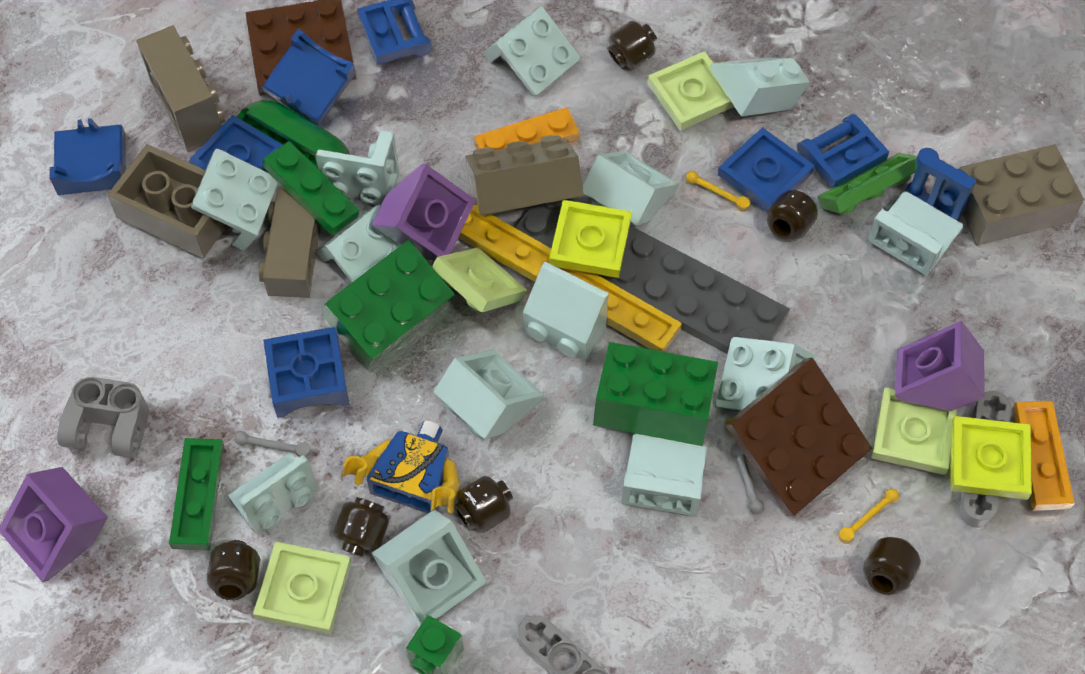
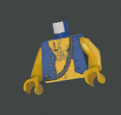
[341,421,461,514]

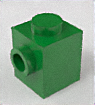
[406,615,464,674]

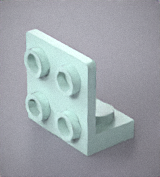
[482,6,580,96]
[315,130,400,205]
[191,149,278,251]
[868,191,963,276]
[316,204,401,282]
[716,337,815,411]
[621,434,707,517]
[228,452,318,534]

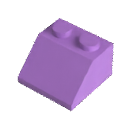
[372,164,476,261]
[895,321,985,411]
[0,467,108,582]

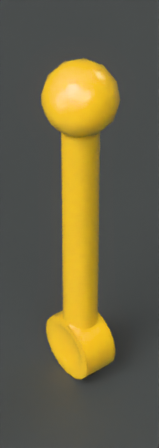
[685,171,750,211]
[838,489,900,544]

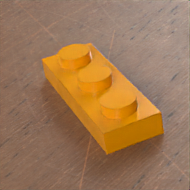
[474,107,580,150]
[1012,401,1075,511]

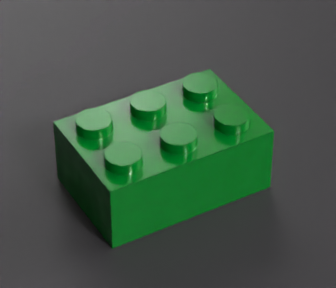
[321,240,455,370]
[593,342,718,446]

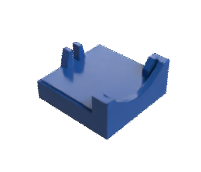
[262,29,356,126]
[49,118,126,195]
[263,326,350,418]

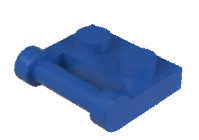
[357,0,432,65]
[797,114,889,188]
[905,148,977,221]

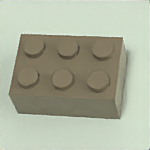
[136,25,226,152]
[465,135,584,215]
[107,144,227,259]
[959,144,1084,246]

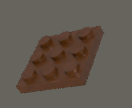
[245,0,356,96]
[725,357,873,517]

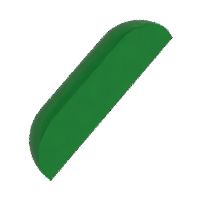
[236,100,350,168]

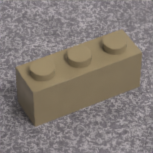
[258,188,321,298]

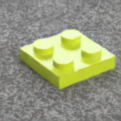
[549,200,632,278]
[950,416,1032,500]

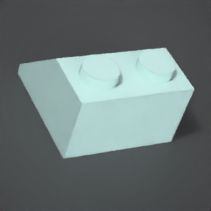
[709,58,810,117]
[582,151,679,226]
[523,262,609,361]
[433,350,545,439]
[371,510,487,625]

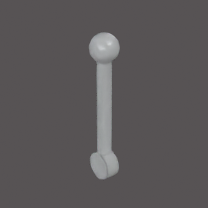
[235,431,311,458]
[730,443,764,514]

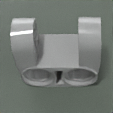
[57,377,149,458]

